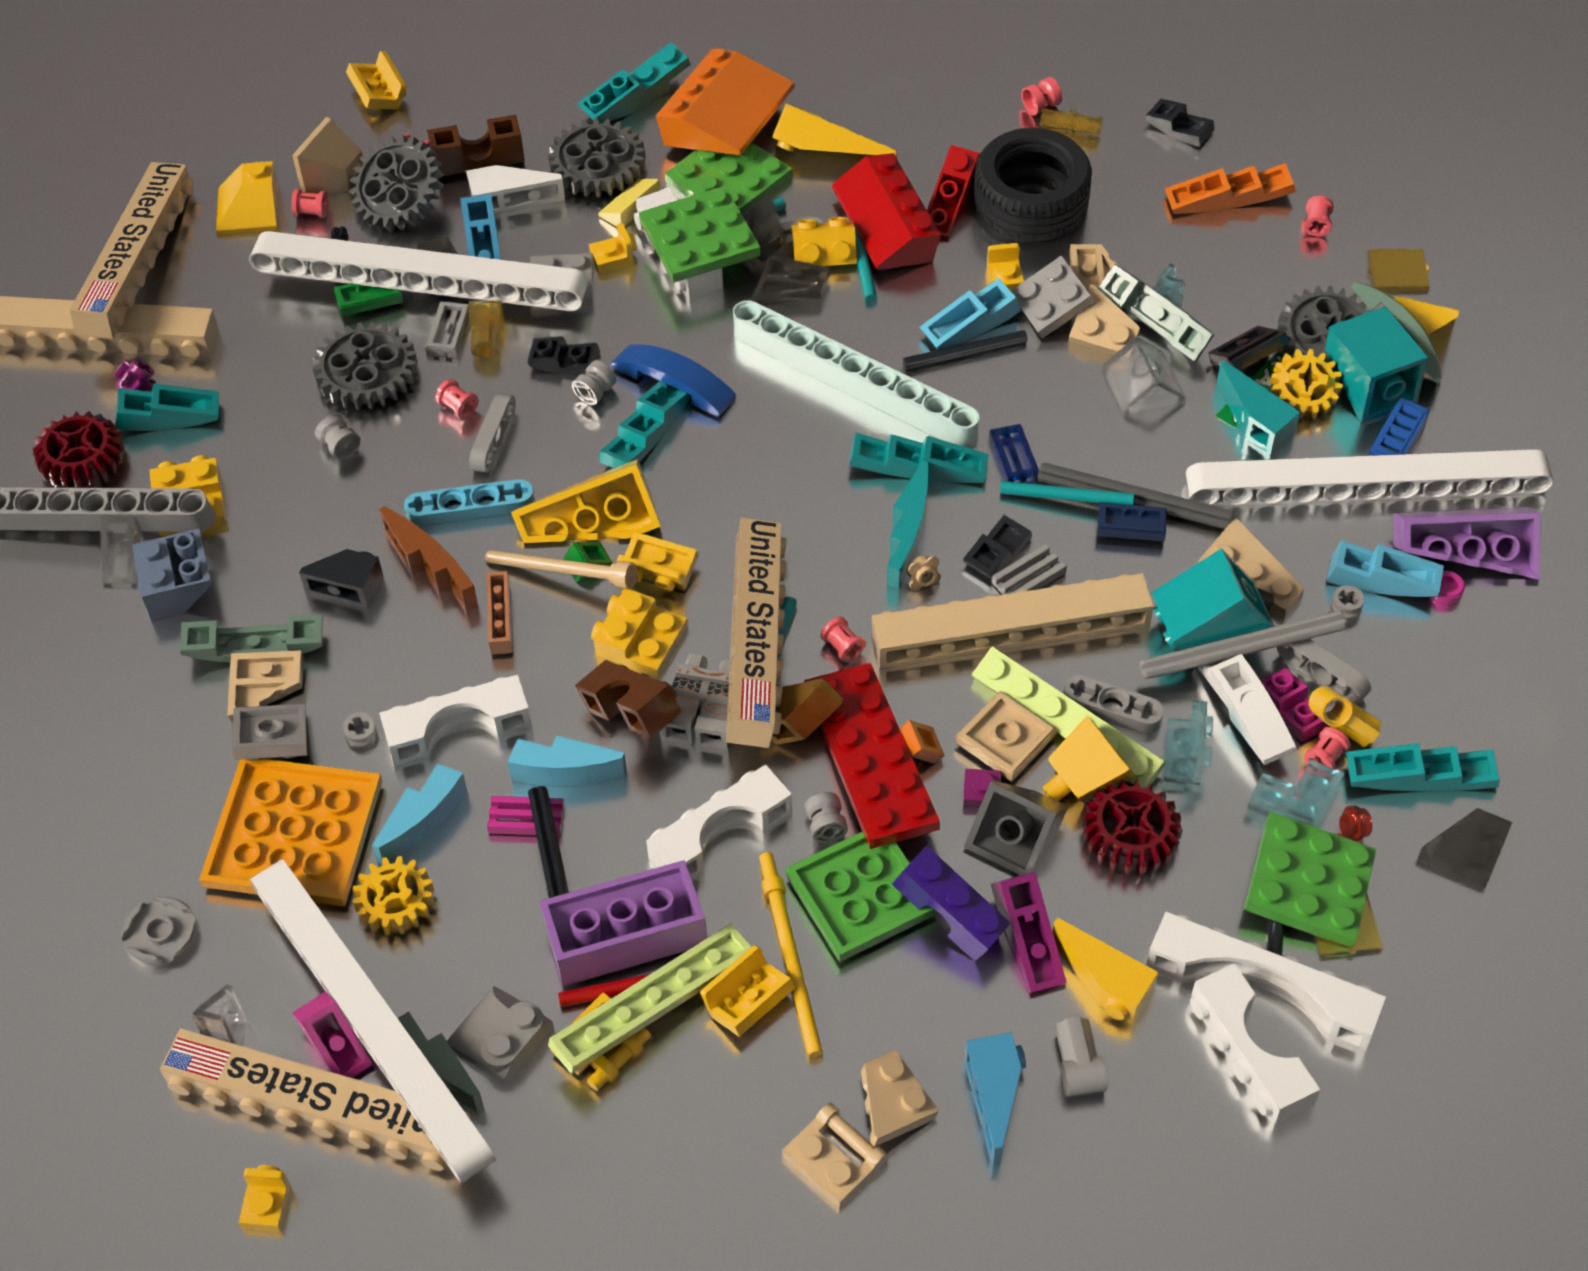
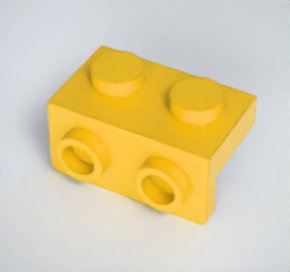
[346,51,407,110]
[791,217,857,268]
[617,531,699,591]
[700,945,795,1037]

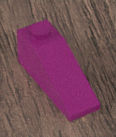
[990,872,1067,993]

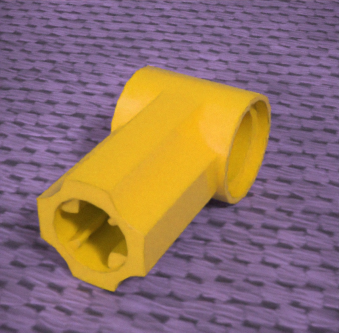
[1309,686,1382,747]

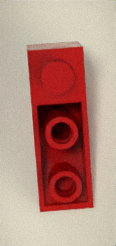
[927,145,980,239]

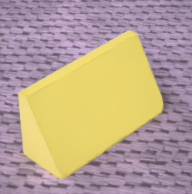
[598,179,661,227]

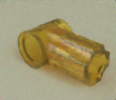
[469,300,504,360]

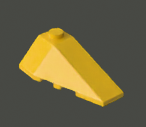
[772,104,898,156]
[511,459,661,543]

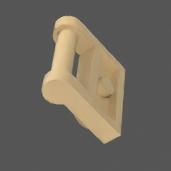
[782,1102,889,1209]

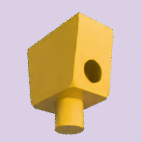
[1042,716,1136,804]

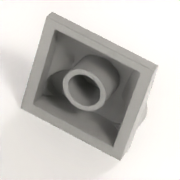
[447,986,554,1086]

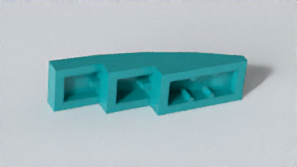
[599,381,692,468]
[848,432,989,483]
[887,460,928,590]
[1346,743,1500,792]

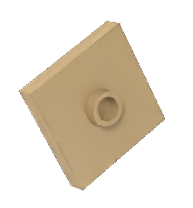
[955,691,1056,782]

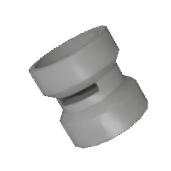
[572,360,617,405]
[315,414,361,460]
[804,792,848,843]

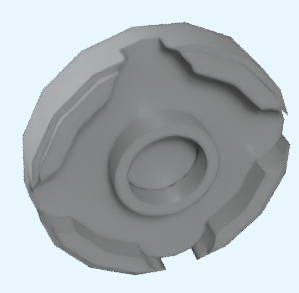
[121,896,199,969]

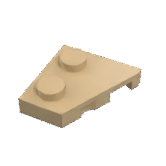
[1069,244,1117,290]
[1069,284,1140,360]
[227,650,304,721]
[861,1050,939,1147]

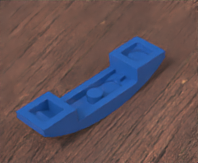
[611,344,736,417]

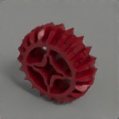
[32,411,125,488]
[1082,779,1183,875]

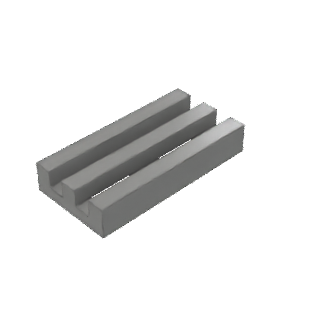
[425,301,472,358]
[992,544,1067,595]

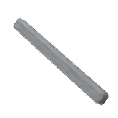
[1140,611,1346,680]

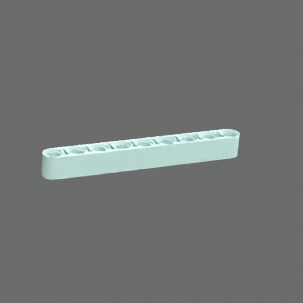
[733,301,979,448]

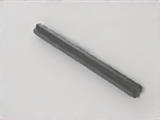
[1038,463,1234,529]

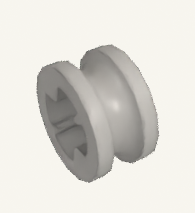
[1331,585,1365,620]
[343,712,377,747]

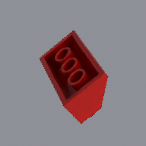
[832,153,941,270]

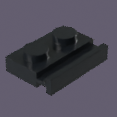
[1208,325,1289,371]

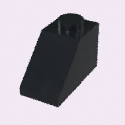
[299,549,384,608]

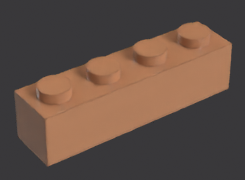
[486,571,513,655]

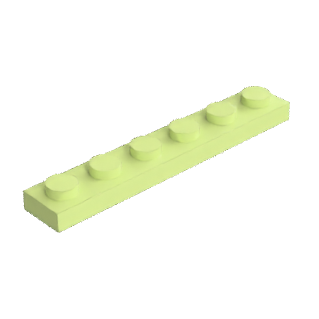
[972,647,1166,789]
[548,924,752,1075]

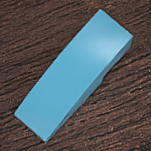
[919,278,1021,350]
[1326,540,1444,597]
[508,735,627,787]
[372,763,467,865]

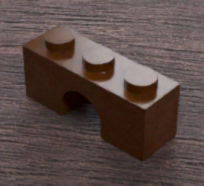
[427,114,525,176]
[575,660,682,738]

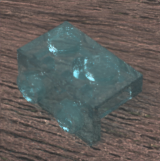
[1164,700,1213,785]

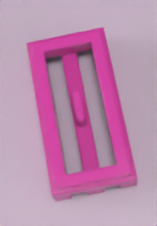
[487,796,564,836]

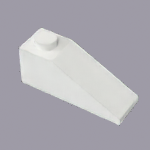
[466,165,565,214]

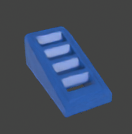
[1368,398,1430,456]

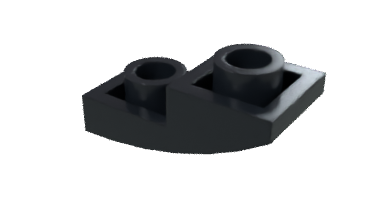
[527,336,601,375]

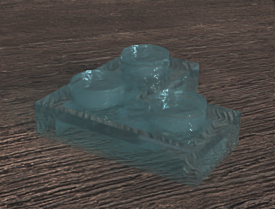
[1247,759,1344,828]

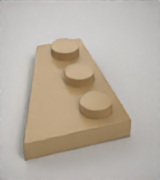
[1198,517,1305,618]

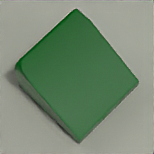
[564,542,613,582]

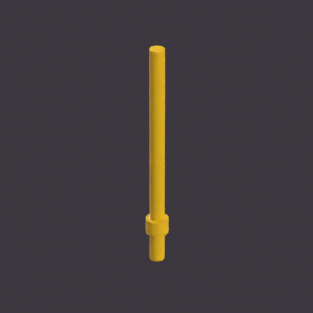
[759,852,823,1058]

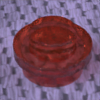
[1339,805,1372,842]

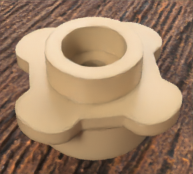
[907,556,941,591]

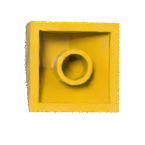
[216,161,279,235]
[1393,296,1459,341]

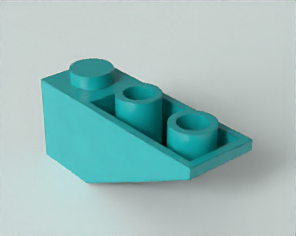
[1216,360,1300,455]

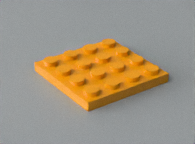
[199,758,383,906]

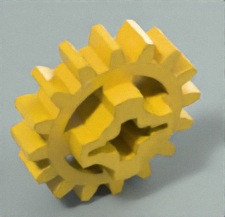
[1269,349,1343,419]
[352,856,435,935]

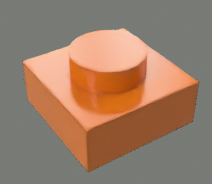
[900,720,945,764]

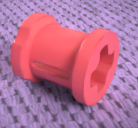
[291,189,329,218]
[1304,195,1334,237]
[435,379,479,420]
[820,616,866,663]
[1304,727,1351,775]

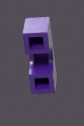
[892,846,1011,961]

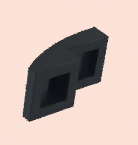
[1146,99,1215,147]
[963,515,1032,579]

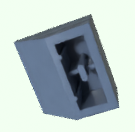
[132,528,212,621]

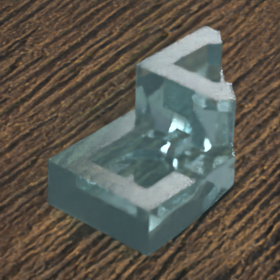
[1153,263,1185,307]

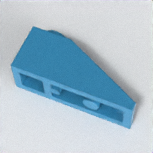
[460,194,501,260]
[965,1032,1026,1165]

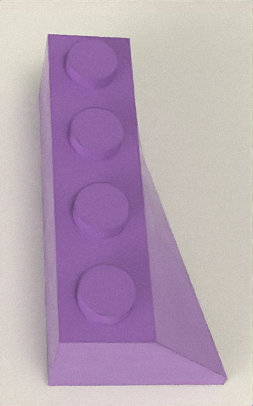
[1393,507,1541,580]

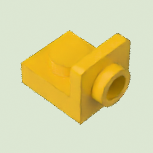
[589,223,637,274]
[986,243,1024,291]
[238,1165,291,1232]

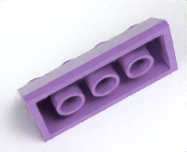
[539,860,708,986]

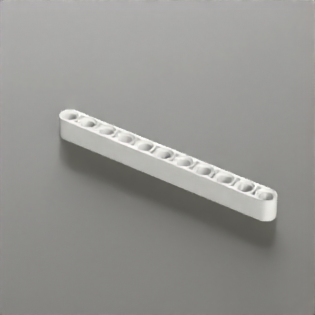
[249,231,589,311]
[1185,449,1554,507]
[249,859,496,1184]

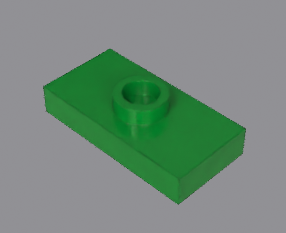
[333,283,403,316]

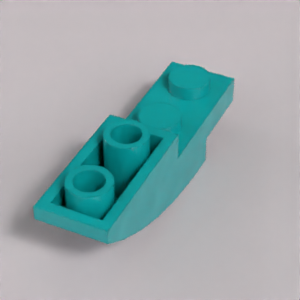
[577,42,691,123]

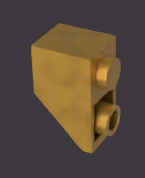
[771,678,843,745]

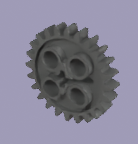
[548,118,646,197]
[349,134,444,232]
[1277,286,1374,372]
[312,322,418,410]

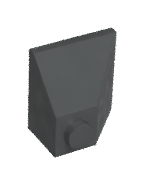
[964,781,1068,875]

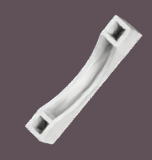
[1146,912,1386,1052]

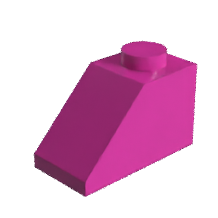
[292,992,373,1078]

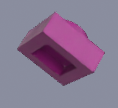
[963,769,1001,808]

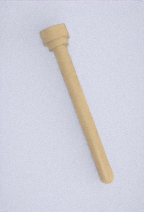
[485,550,637,589]

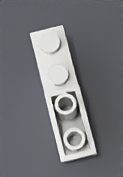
[1198,654,1296,765]

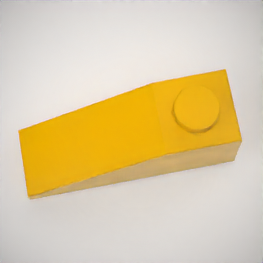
[1052,917,1158,1025]

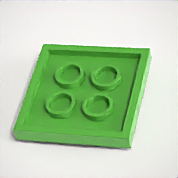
[665,142,793,214]
[639,186,761,283]
[1243,811,1376,948]
[786,831,938,962]

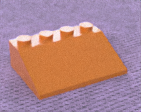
[656,48,795,155]

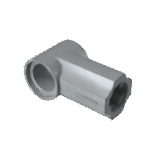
[1056,1016,1108,1097]

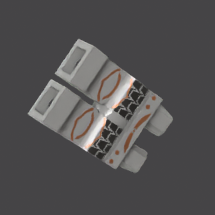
[660,653,730,752]

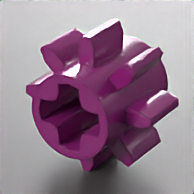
[113,358,156,392]

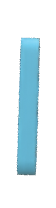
[404,479,535,526]

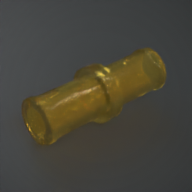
[1040,108,1103,136]

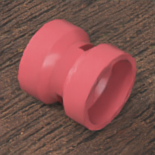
[1021,77,1062,116]

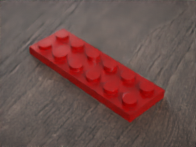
[804,662,940,849]

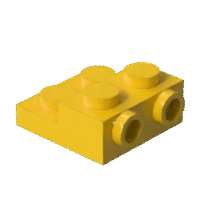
[149,455,227,537]
[591,589,688,678]

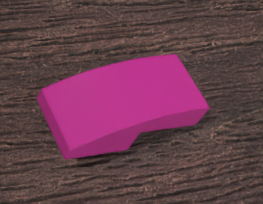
[1261,668,1331,742]

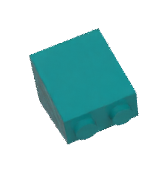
[1325,306,1428,423]
[1151,548,1275,651]

